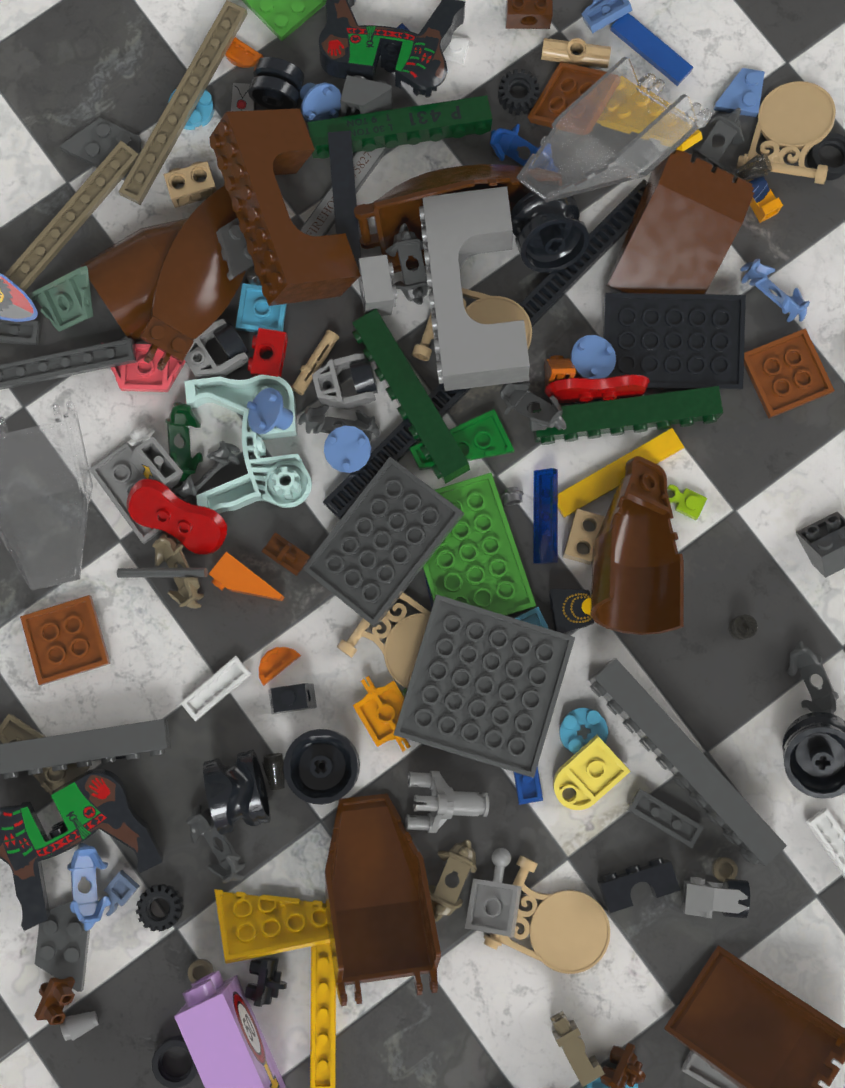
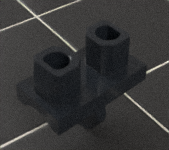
[245,957,287,1007]

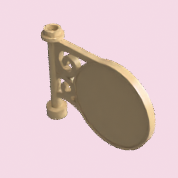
[737,81,836,185]
[412,288,532,361]
[337,593,430,688]
[483,855,610,974]

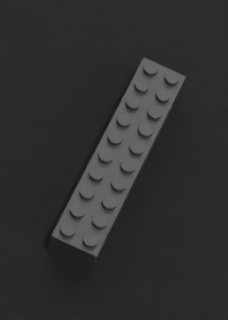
[589,658,787,866]

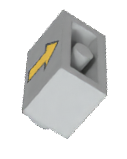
[130,437,183,489]

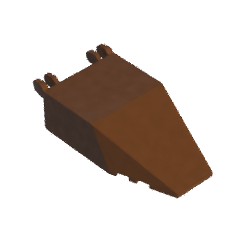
[325,793,441,1006]

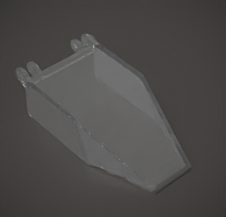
[517,57,712,202]
[0,401,93,591]

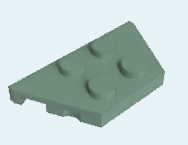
[27,266,93,332]

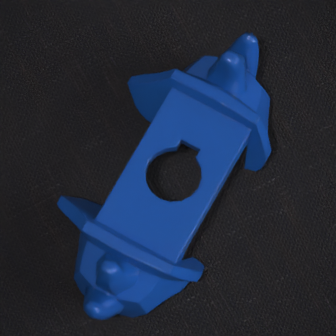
[490,124,559,175]

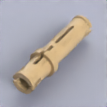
[291,330,339,396]

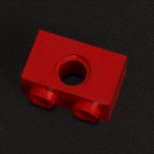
[248,328,288,377]

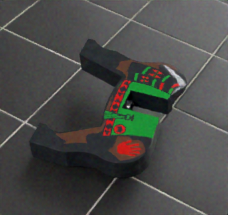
[319,0,466,98]
[0,769,163,931]

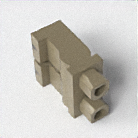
[550,1011,605,1087]

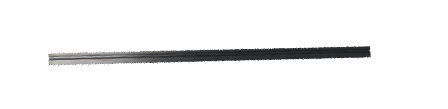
[323,179,647,520]

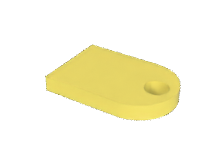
[553,735,631,810]

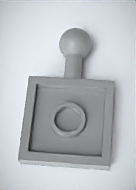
[465,848,522,937]

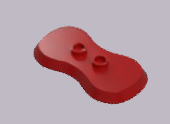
[545,375,650,403]
[127,479,227,555]

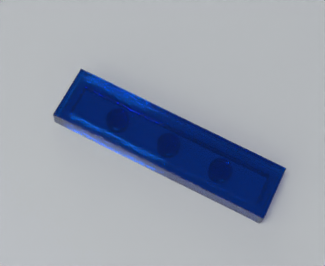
[533,468,558,564]

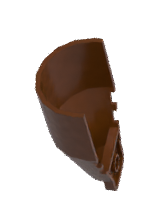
[81,218,188,344]
[590,456,684,635]

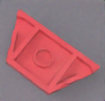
[101,343,186,392]

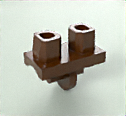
[261,532,310,576]
[34,977,75,1025]
[600,1043,646,1088]

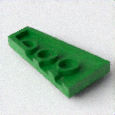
[410,409,515,471]

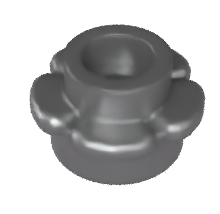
[501,487,524,506]

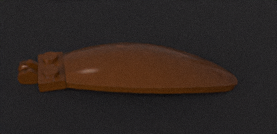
[139,185,246,371]

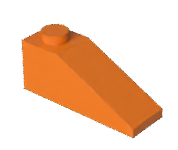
[544,355,576,388]
[209,552,285,601]

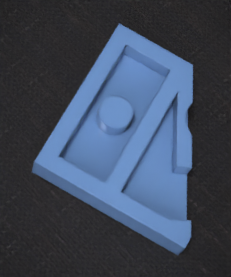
[582,0,632,34]
[714,68,765,117]

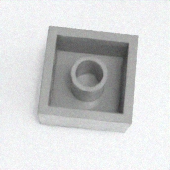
[358,255,397,316]

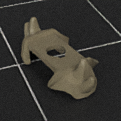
[152,533,204,609]
[429,840,477,922]

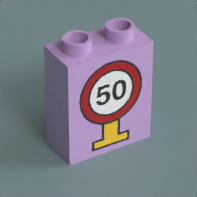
[174,970,286,1088]

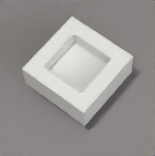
[443,35,469,64]

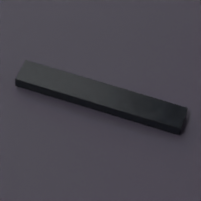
[328,131,361,266]

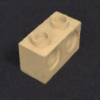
[163,161,217,208]
[562,509,605,565]

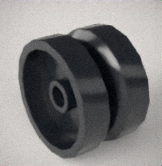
[248,57,304,110]

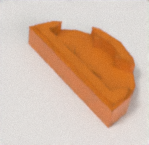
[225,37,263,68]
[259,647,301,686]

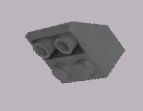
[340,75,393,117]
[796,512,845,578]

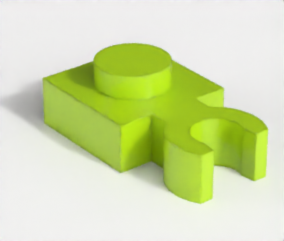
[667,484,707,520]

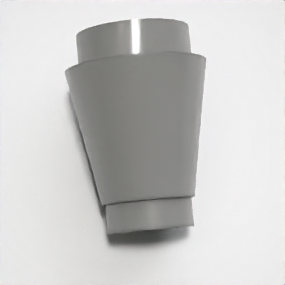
[60,1010,99,1041]

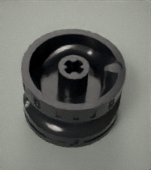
[510,187,589,272]
[783,712,845,799]
[283,729,360,805]
[203,749,271,835]

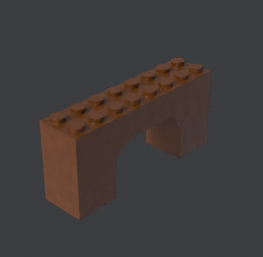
[209,109,361,306]

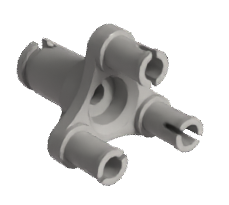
[405,771,489,833]

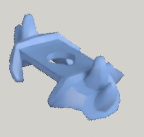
[740,259,810,322]
[67,843,111,931]

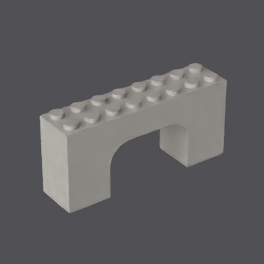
[419,186,530,391]

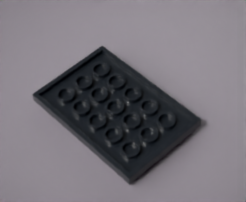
[603,293,746,390]

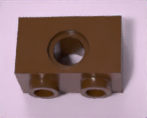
[506,0,553,29]

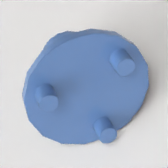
[300,82,342,122]
[570,335,616,379]
[247,388,294,434]
[324,425,371,473]

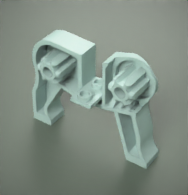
[184,375,312,514]

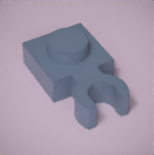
[98,870,140,916]

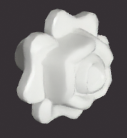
[128,426,155,446]

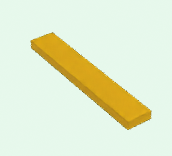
[552,428,685,518]
[310,942,336,1088]

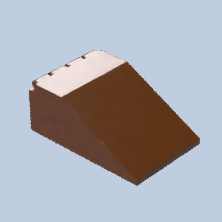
[606,148,754,294]
[664,945,845,1088]

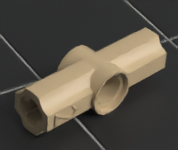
[541,38,611,68]

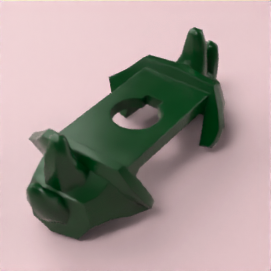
[165,402,203,483]

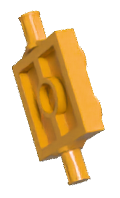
[353,676,411,752]

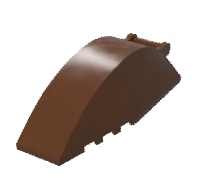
[354,164,562,273]

